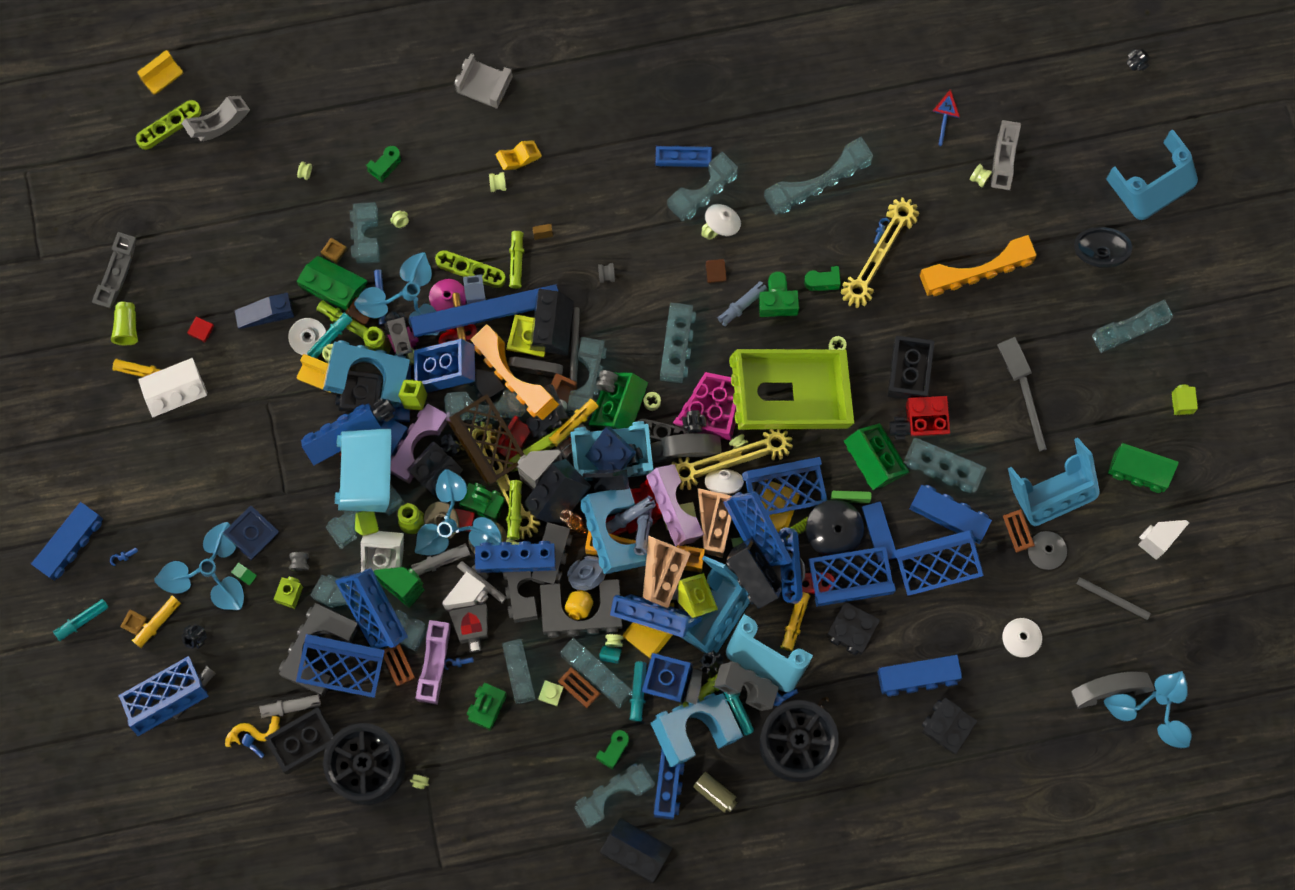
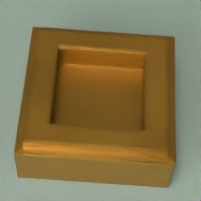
[532,224,553,240]
[320,238,347,264]
[120,610,148,635]

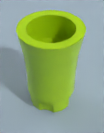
[111,302,138,345]
[363,326,391,354]
[398,503,425,534]

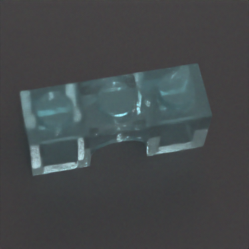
[350,202,380,263]
[502,639,536,704]

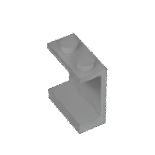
[454,54,512,109]

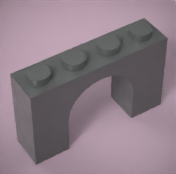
[540,579,622,638]
[279,603,360,697]

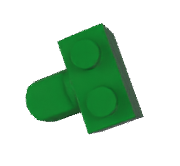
[759,272,799,317]
[459,483,506,522]
[467,683,507,731]

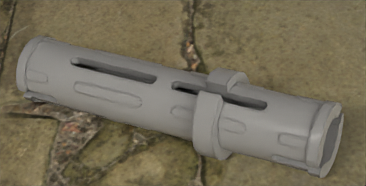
[411,543,470,575]
[259,694,321,718]

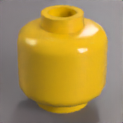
[565,590,593,620]

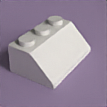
[138,358,208,417]

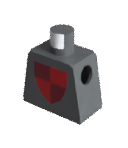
[449,604,488,653]

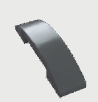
[92,232,136,309]
[1071,672,1155,709]

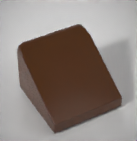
[705,259,726,283]
[346,297,370,325]

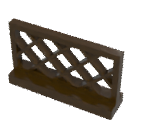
[446,394,524,485]

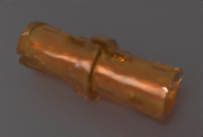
[560,510,588,534]

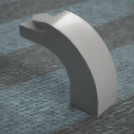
[182,96,250,141]
[991,120,1021,190]

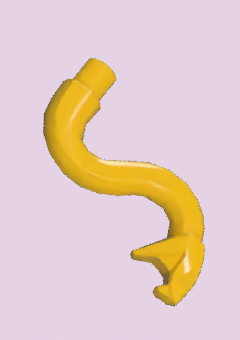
[225,716,280,747]

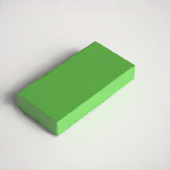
[831,491,871,504]

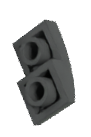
[997,337,1032,381]

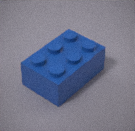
[414,339,475,393]

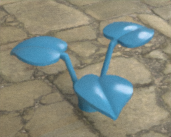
[354,253,439,336]
[415,469,502,555]
[154,522,244,610]
[1104,671,1191,748]

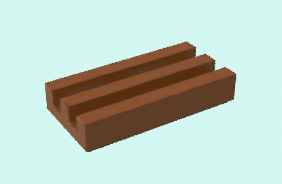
[1003,509,1035,553]
[383,643,415,687]
[558,667,600,709]

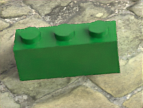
[297,256,368,311]
[589,373,648,430]
[844,423,909,490]
[1108,443,1179,493]
[374,567,425,608]

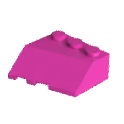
[673,372,737,440]

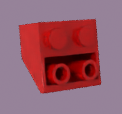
[906,396,950,436]

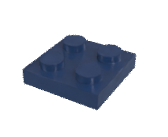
[585,426,636,470]
[223,506,279,561]

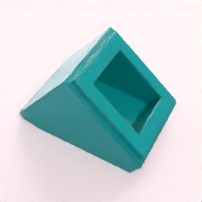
[599,646,621,664]

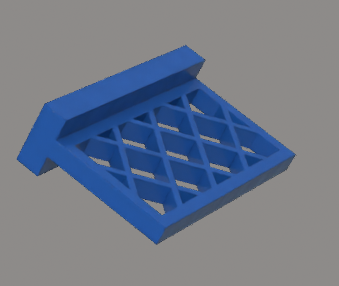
[742,457,827,515]
[723,492,792,566]
[894,530,984,596]
[808,546,896,607]
[335,568,408,648]
[610,594,702,637]
[296,634,385,698]
[119,656,208,736]

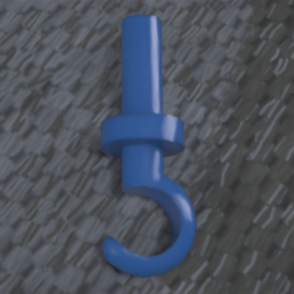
[874,218,890,244]
[110,548,138,566]
[444,657,474,670]

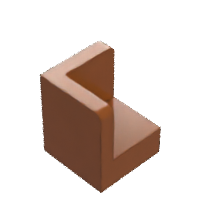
[551,373,577,403]

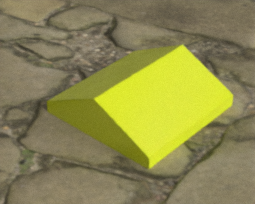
[506,314,545,357]
[678,573,718,618]

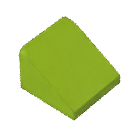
[355,511,378,535]

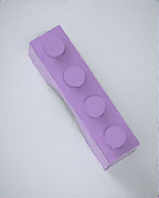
[390,404,448,484]
[646,464,704,547]
[416,620,451,705]

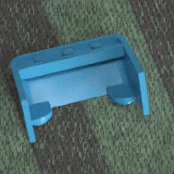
[1106,130,1198,220]
[1008,438,1100,526]
[680,556,750,653]

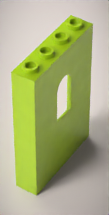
[729,349,854,430]

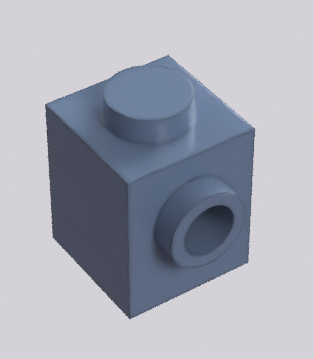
[463,275,486,304]

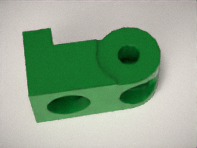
[366,146,401,183]
[804,266,840,291]
[596,730,629,770]

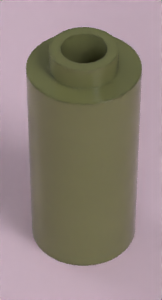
[693,772,737,813]

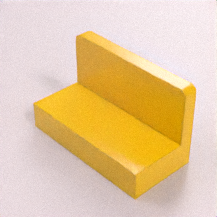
[137,50,183,95]
[297,354,331,393]

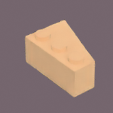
[698,488,732,558]
[643,536,690,608]

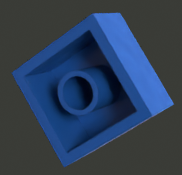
[642,653,693,703]

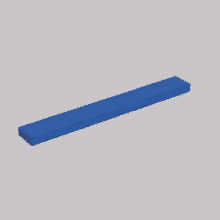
[409,285,558,337]

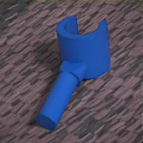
[774,689,798,706]
[242,734,264,758]

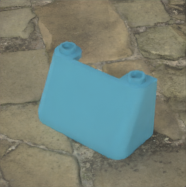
[570,421,653,481]
[335,429,391,512]
[726,614,813,693]

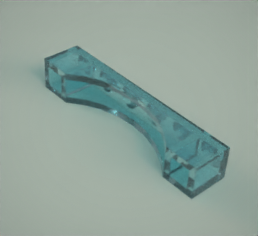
[764,137,873,215]
[310,575,427,651]

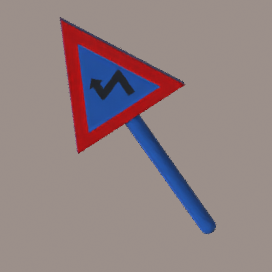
[933,90,959,146]

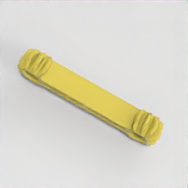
[841,198,919,308]
[468,422,540,540]
[672,429,793,490]

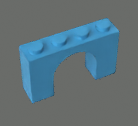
[323,340,410,408]
[581,487,648,574]
[651,693,743,767]

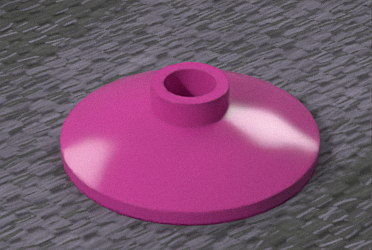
[429,279,466,311]

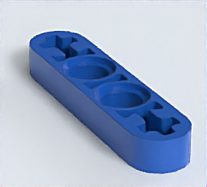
[779,527,803,604]

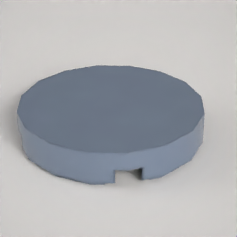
[567,556,606,591]

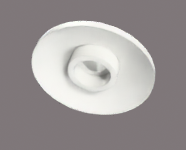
[705,204,741,236]
[288,318,326,355]
[705,469,744,494]
[1002,618,1042,657]

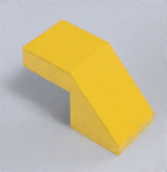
[495,141,542,170]

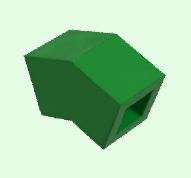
[231,563,257,586]

